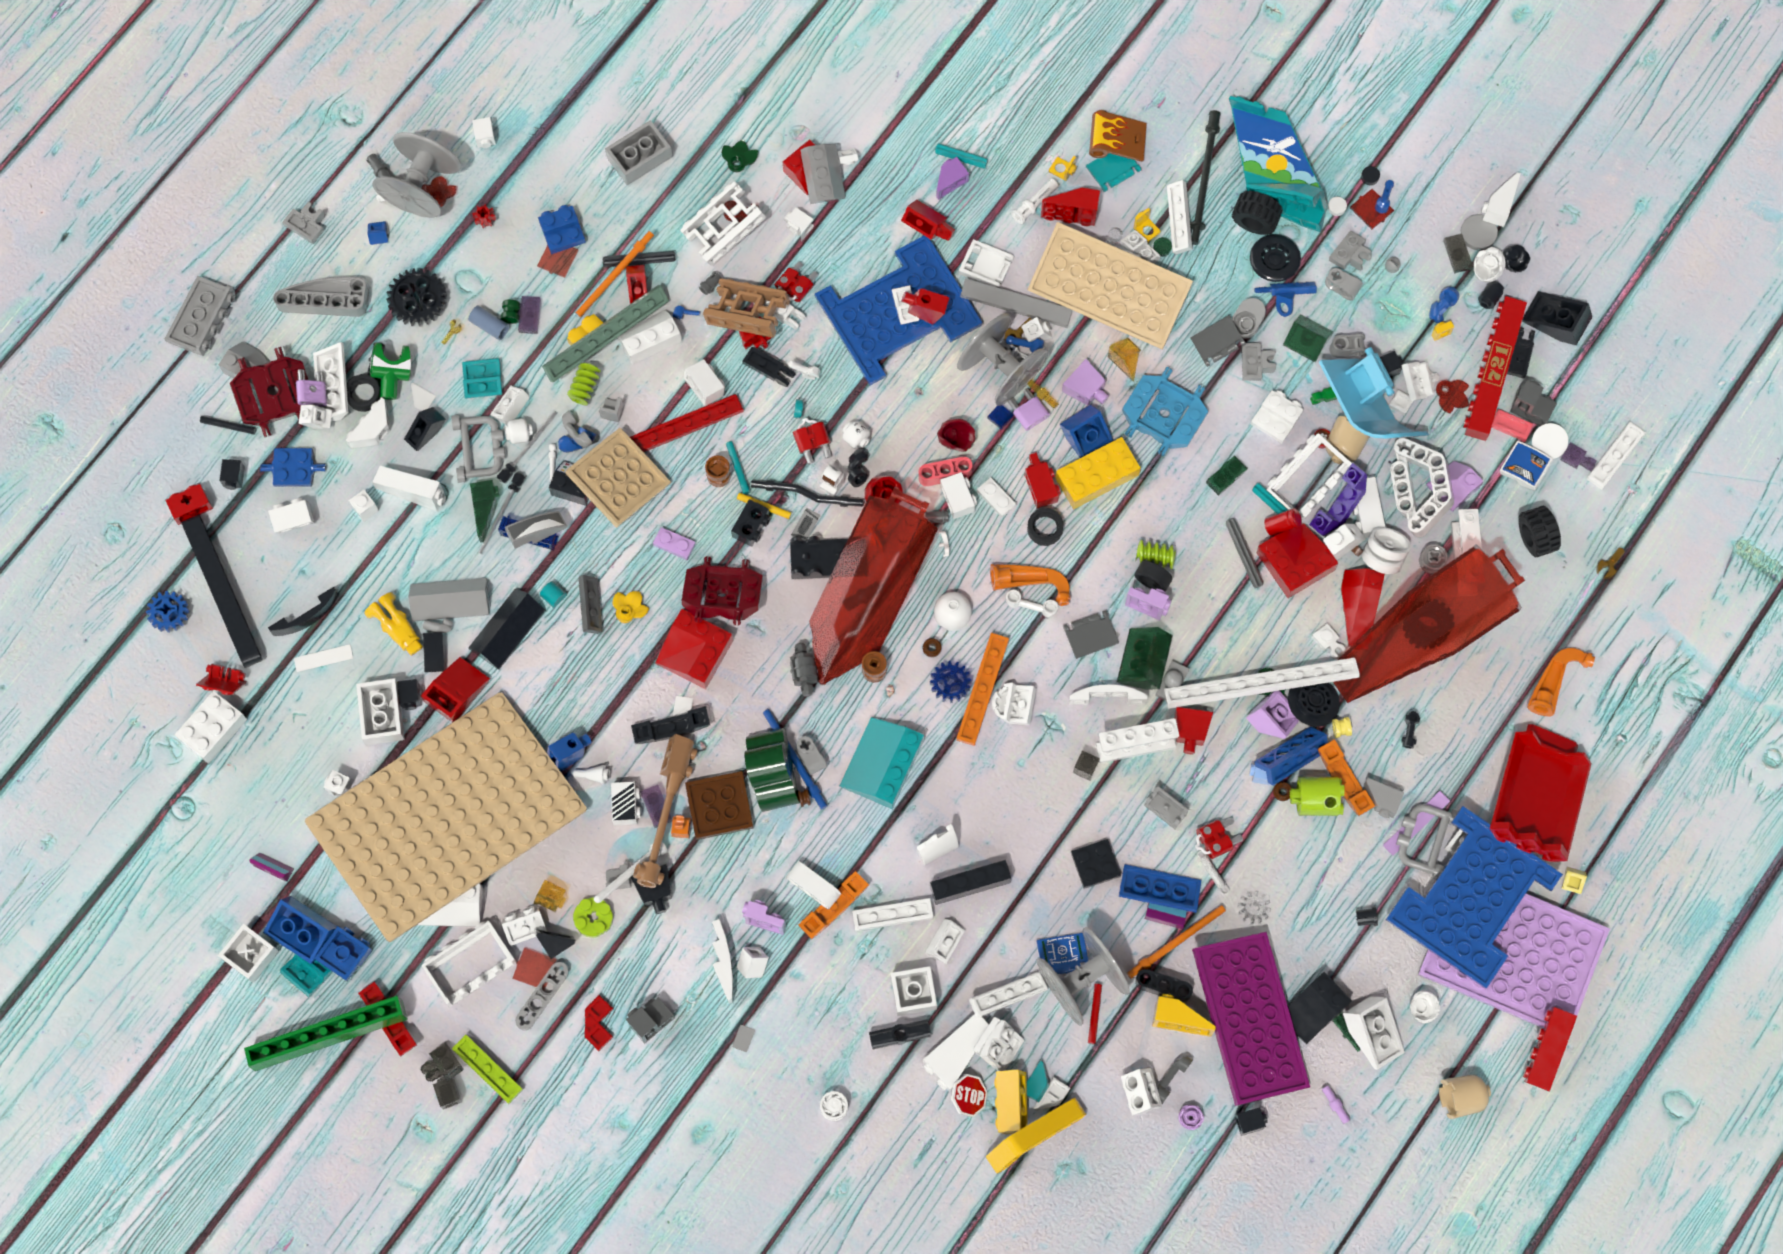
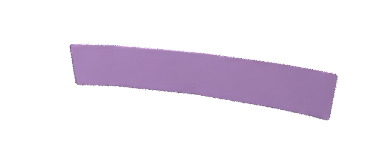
[1383,791,1450,855]

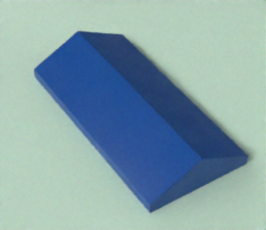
[1119,864,1202,913]

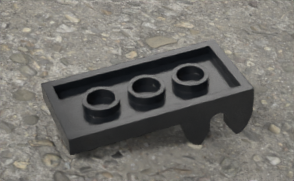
[790,536,868,579]

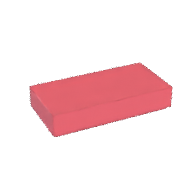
[1491,409,1533,442]

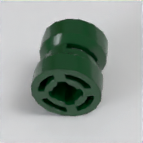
[500,299,521,324]

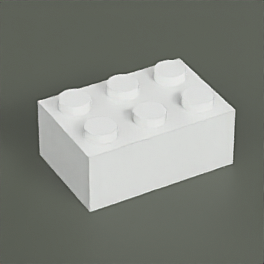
[356,678,405,746]
[175,691,247,764]

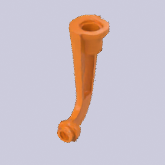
[990,564,1071,606]
[1527,648,1595,717]

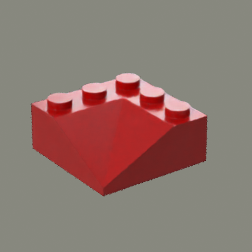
[1256,523,1338,599]
[655,609,733,689]

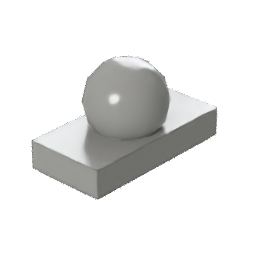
[1155,661,1189,701]

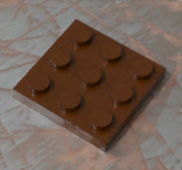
[685,771,754,840]

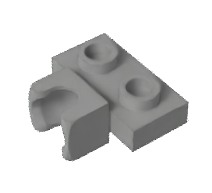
[282,202,325,244]
[1329,231,1372,271]
[1241,343,1276,381]

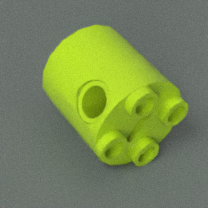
[1290,777,1345,816]

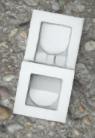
[892,286,919,325]

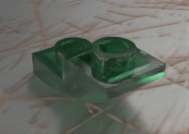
[1206,456,1248,496]

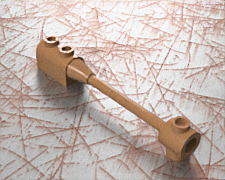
[633,734,697,888]

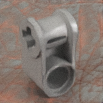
[1325,268,1363,301]
[1329,333,1366,358]
[797,736,827,776]

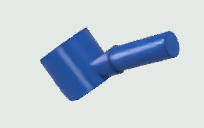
[673,306,700,319]

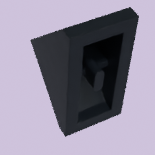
[534,929,576,959]

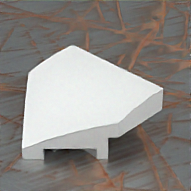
[1402,362,1440,402]

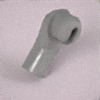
[423,619,453,633]

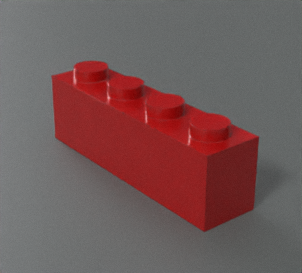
[1523,1007,1577,1092]

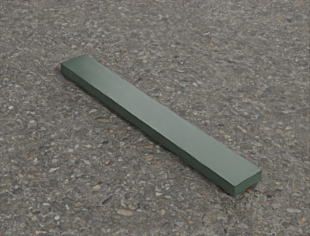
[542,285,669,382]

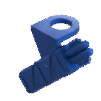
[1254,282,1317,317]

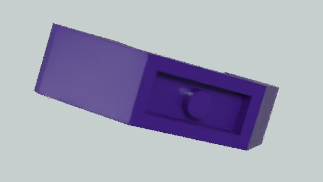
[1309,463,1367,536]

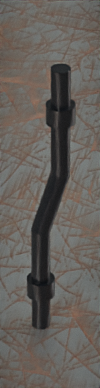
[751,480,863,507]

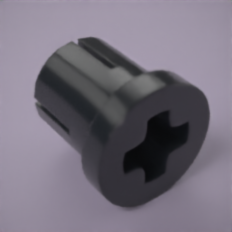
[1356,906,1378,926]

